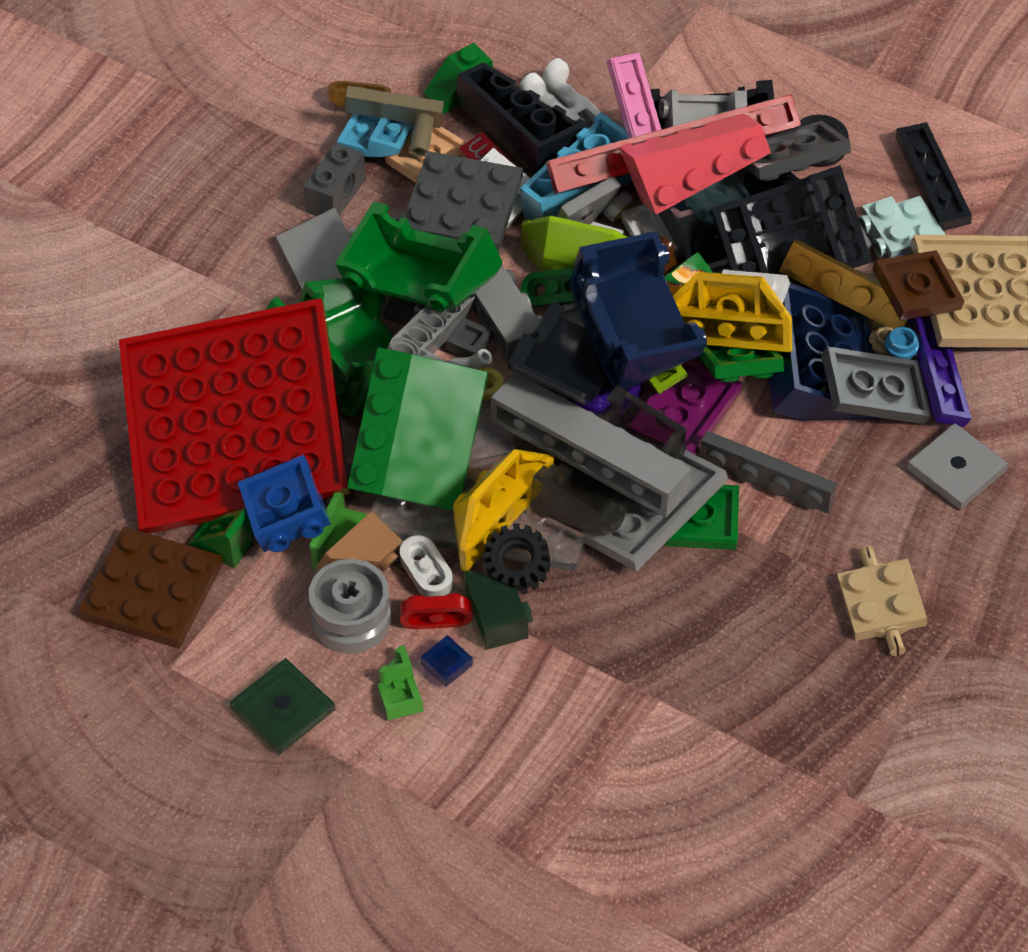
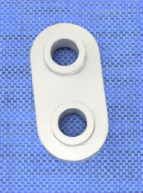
[400,535,453,597]

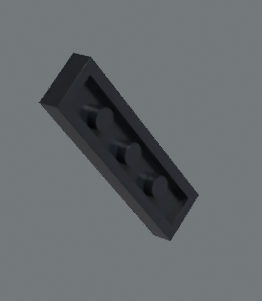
[895,122,972,230]

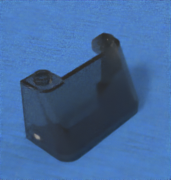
[530,385,687,536]

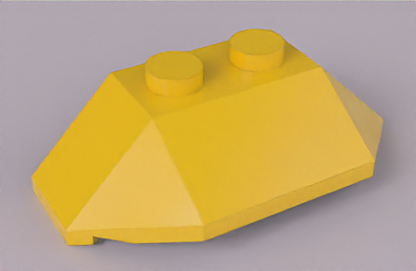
[673,272,792,352]
[453,449,554,573]

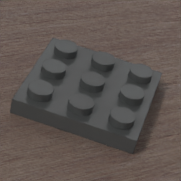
[404,151,523,252]

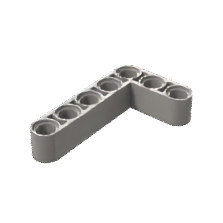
[387,294,476,362]

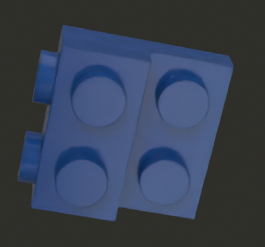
[238,455,331,552]

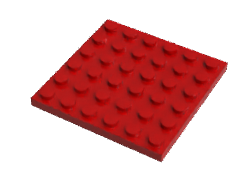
[119,298,351,534]

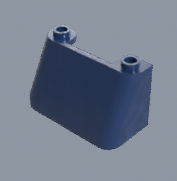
[570,231,707,392]

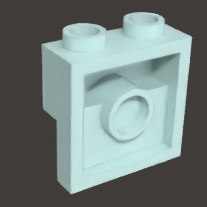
[858,196,945,259]

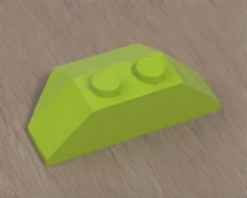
[521,216,627,271]

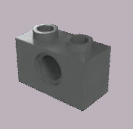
[303,143,366,216]

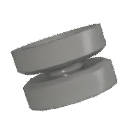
[308,558,392,654]

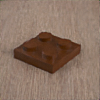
[873,250,965,320]

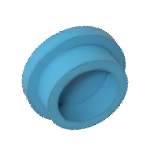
[884,327,919,359]

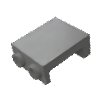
[659,90,747,129]

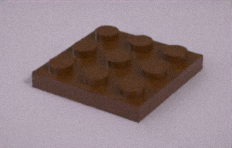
[78,526,223,649]

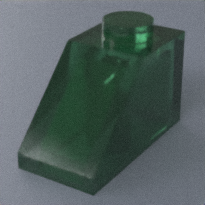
[464,570,533,650]

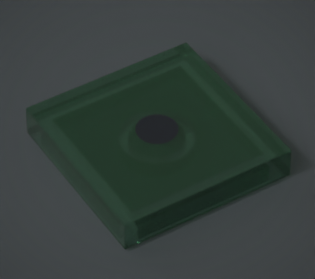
[229,658,336,755]

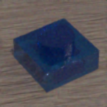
[420,635,473,687]

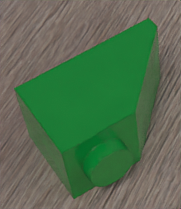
[423,43,493,115]

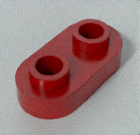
[399,593,473,630]

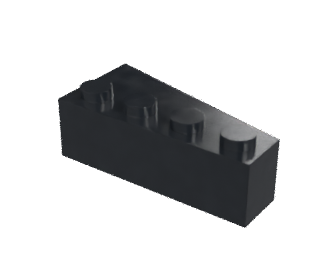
[455,62,589,175]

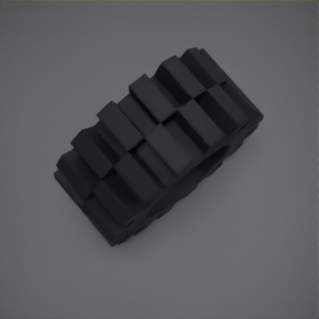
[484,523,551,595]

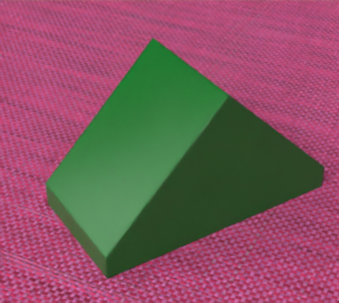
[187,509,253,569]

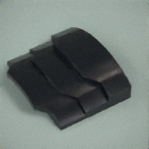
[710,165,872,292]

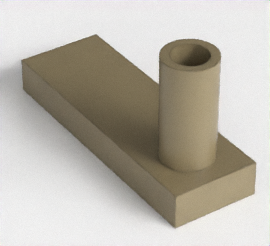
[344,85,444,157]

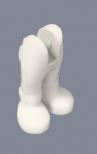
[518,58,601,129]

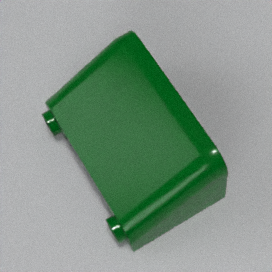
[335,201,503,312]
[297,278,394,417]

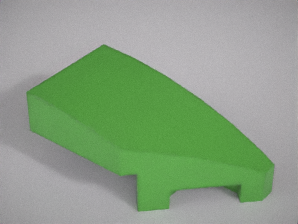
[377,645,424,721]

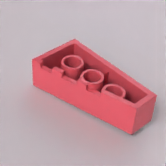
[619,113,771,215]

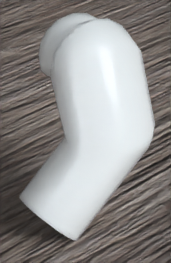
[448,349,492,369]

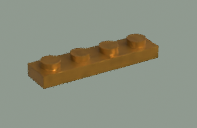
[779,239,908,329]

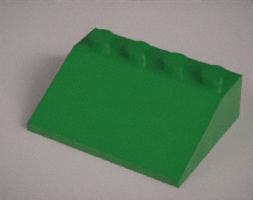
[347,347,489,511]

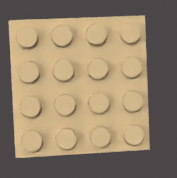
[910,234,1028,348]

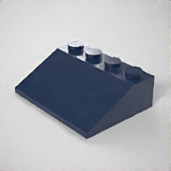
[769,283,880,420]

